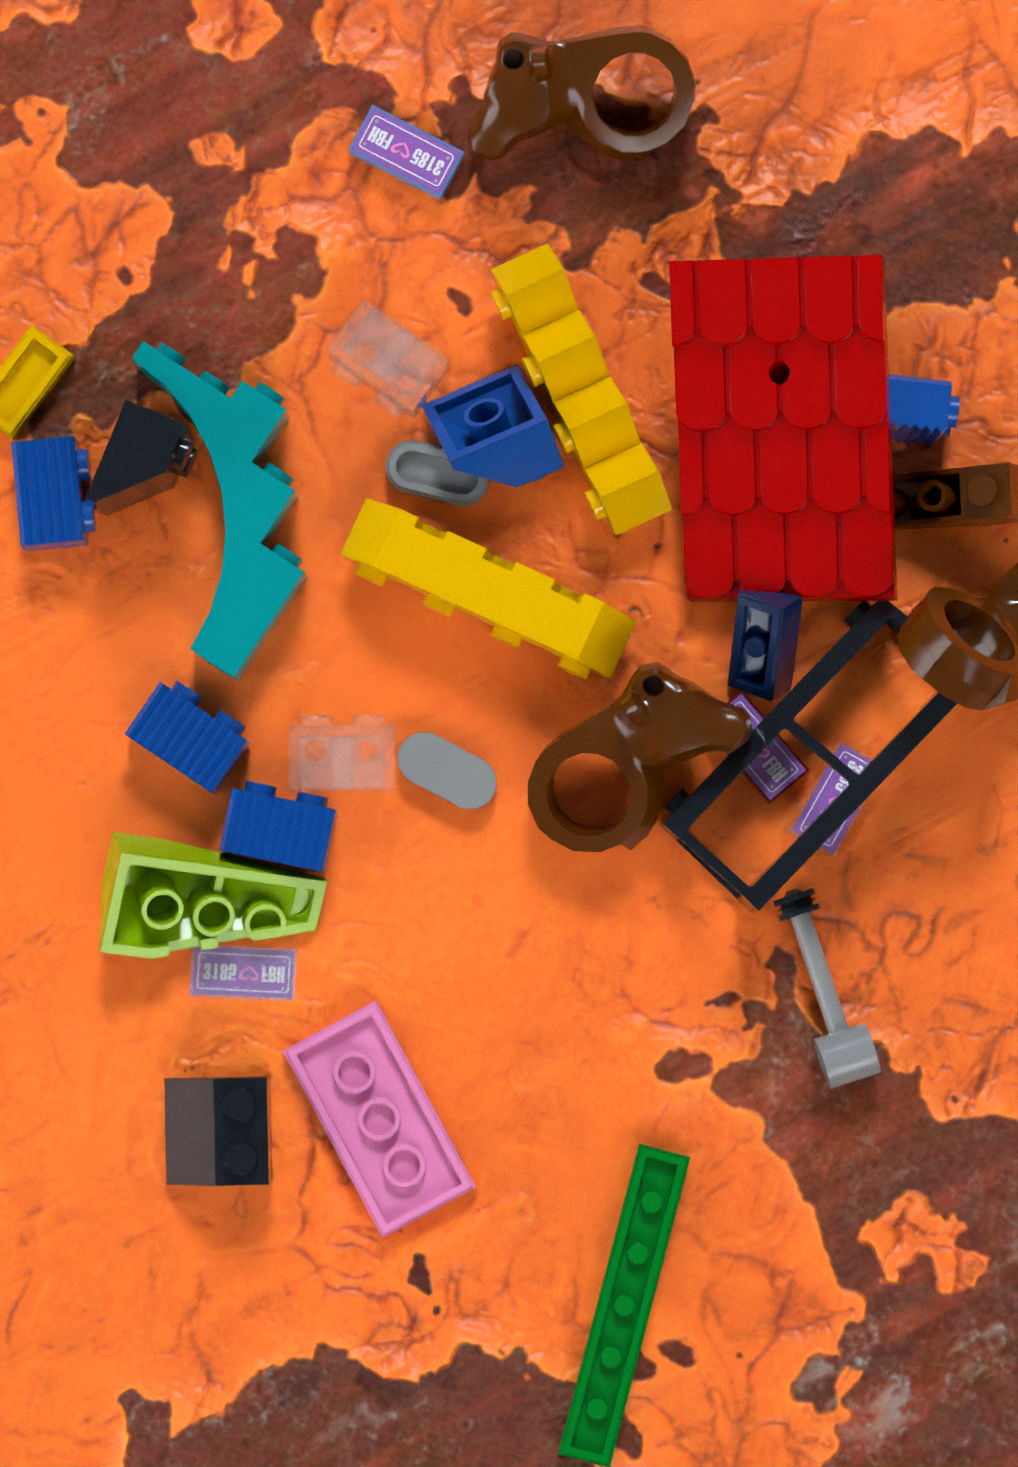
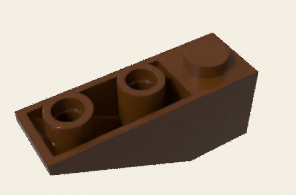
[893,462,1018,530]

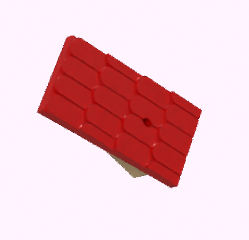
[669,255,898,602]

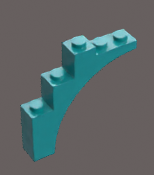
[132,341,307,682]

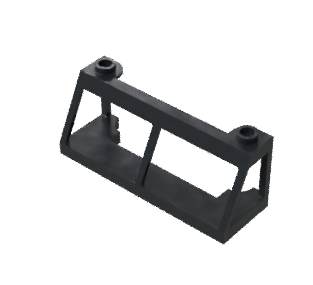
[661,600,958,913]

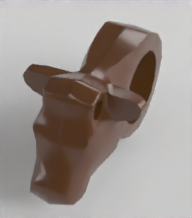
[467,25,696,161]
[896,563,1018,711]
[528,662,753,852]

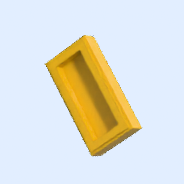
[0,324,75,441]

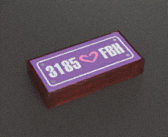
[723,690,809,805]

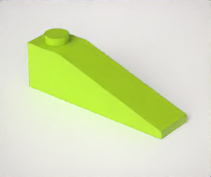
[99,832,327,959]

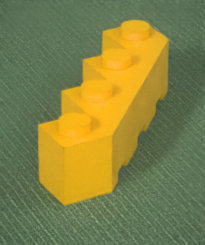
[490,243,673,536]
[340,498,637,679]

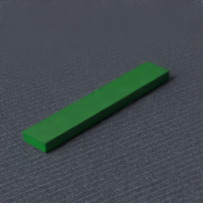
[558,1143,691,1467]

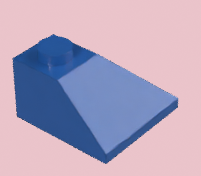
[422,364,564,488]

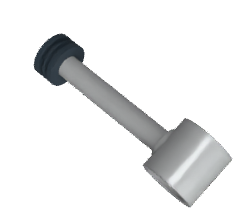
[773,888,881,1089]

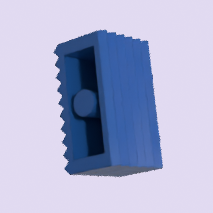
[889,374,960,448]
[11,436,96,552]
[124,680,250,795]
[219,781,337,873]

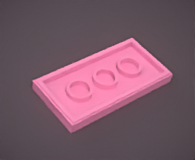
[283,1001,476,1238]

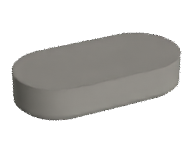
[386,440,489,507]
[398,732,497,810]

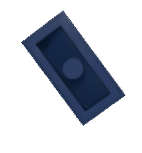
[727,590,803,702]

